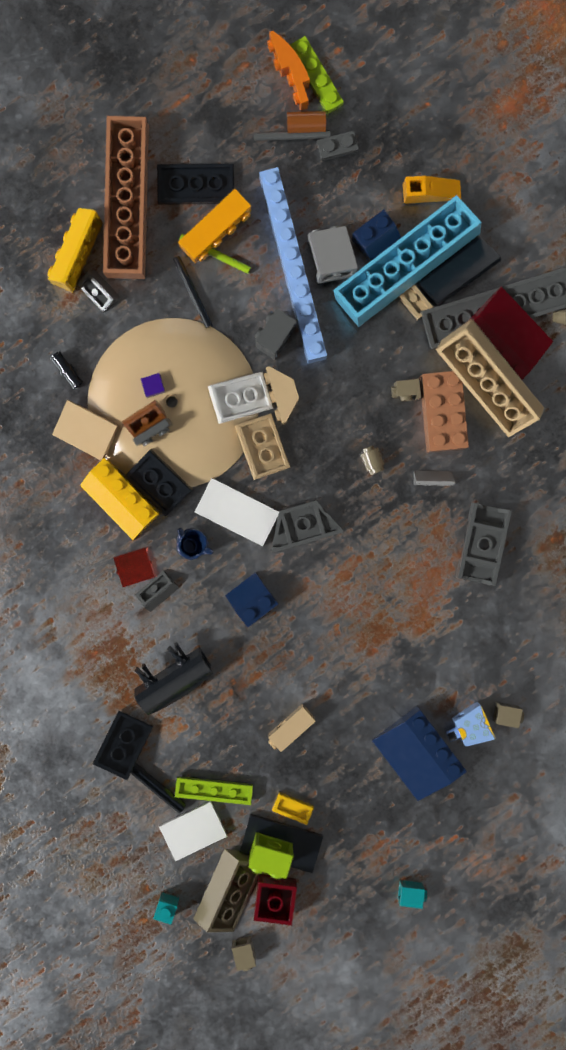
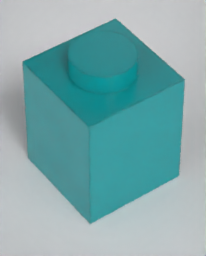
[397,880,427,909]
[153,892,179,925]

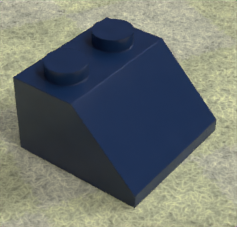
[351,209,401,262]
[225,572,278,628]

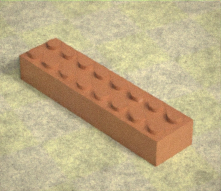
[103,116,149,279]

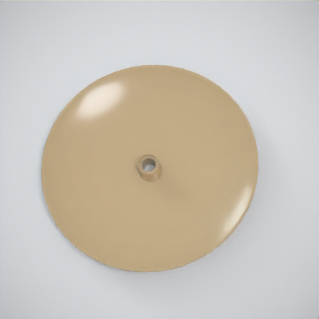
[88,318,258,487]

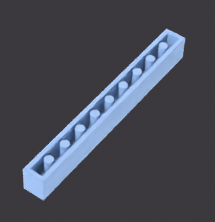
[259,167,327,364]

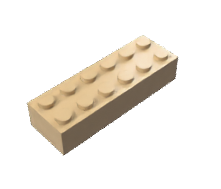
[436,319,544,437]

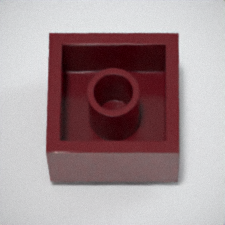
[253,874,297,926]

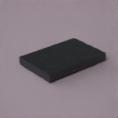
[124,449,192,516]
[92,711,153,780]

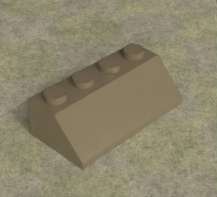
[194,849,260,932]

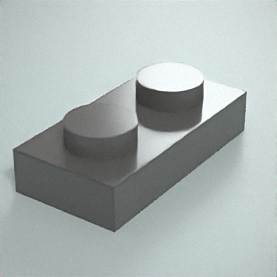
[317,131,359,162]
[133,418,173,447]

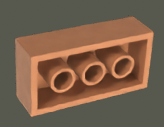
[419,371,469,453]

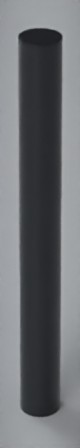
[173,256,213,328]

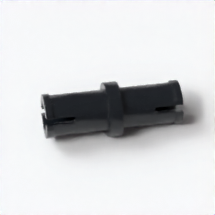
[50,351,84,389]

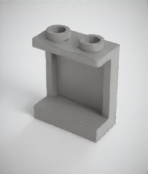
[306,226,358,284]

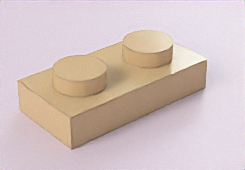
[398,284,433,321]

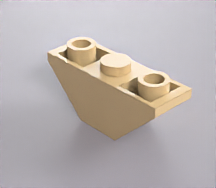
[263,366,299,425]

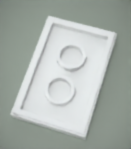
[208,372,273,424]
[159,801,227,861]

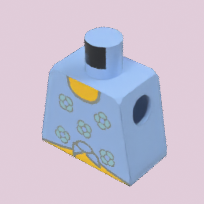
[446,702,496,746]

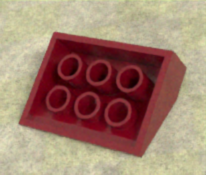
[466,287,554,380]

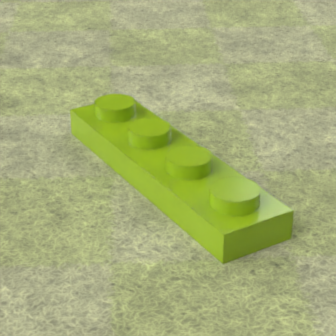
[290,36,344,115]
[175,776,253,805]

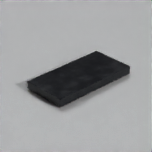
[157,163,234,205]
[417,235,501,306]
[239,814,323,873]

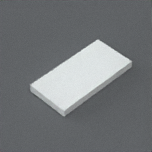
[195,478,279,546]

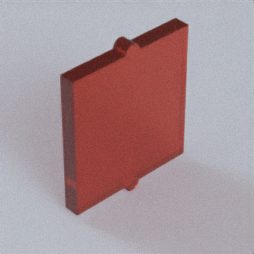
[113,548,155,587]

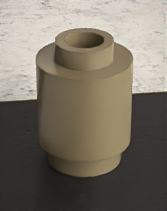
[361,446,385,475]

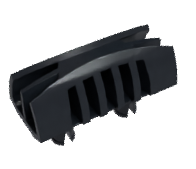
[134,642,213,715]

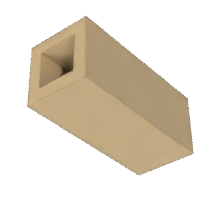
[268,704,316,752]

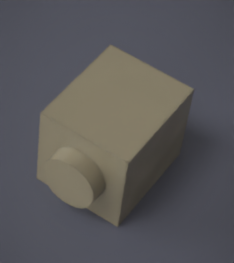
[492,702,524,728]
[232,936,256,971]

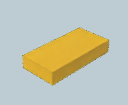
[272,792,314,825]

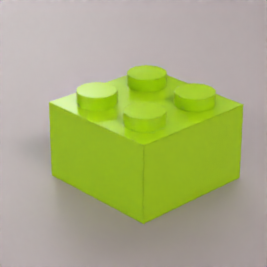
[248,832,293,879]

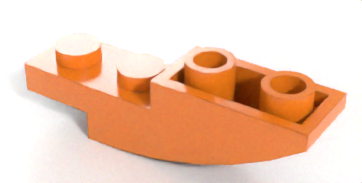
[267,31,310,111]

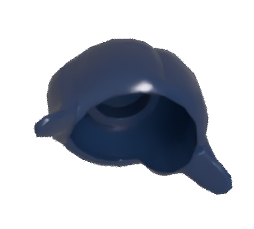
[176,528,213,560]

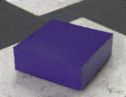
[141,373,166,398]

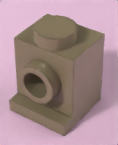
[391,379,421,401]

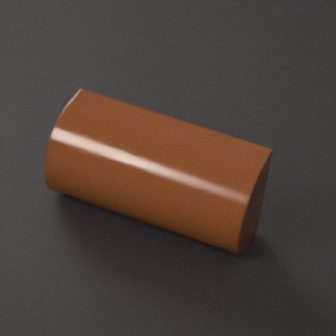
[287,111,326,133]
[123,400,167,438]

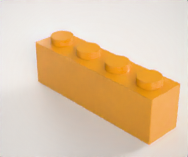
[178,189,251,264]

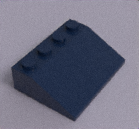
[372,706,467,801]

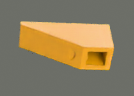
[403,176,461,204]

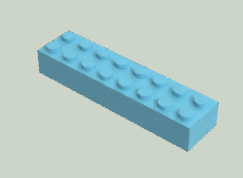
[333,195,482,327]

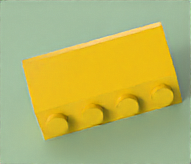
[47,208,103,293]
[80,458,160,540]

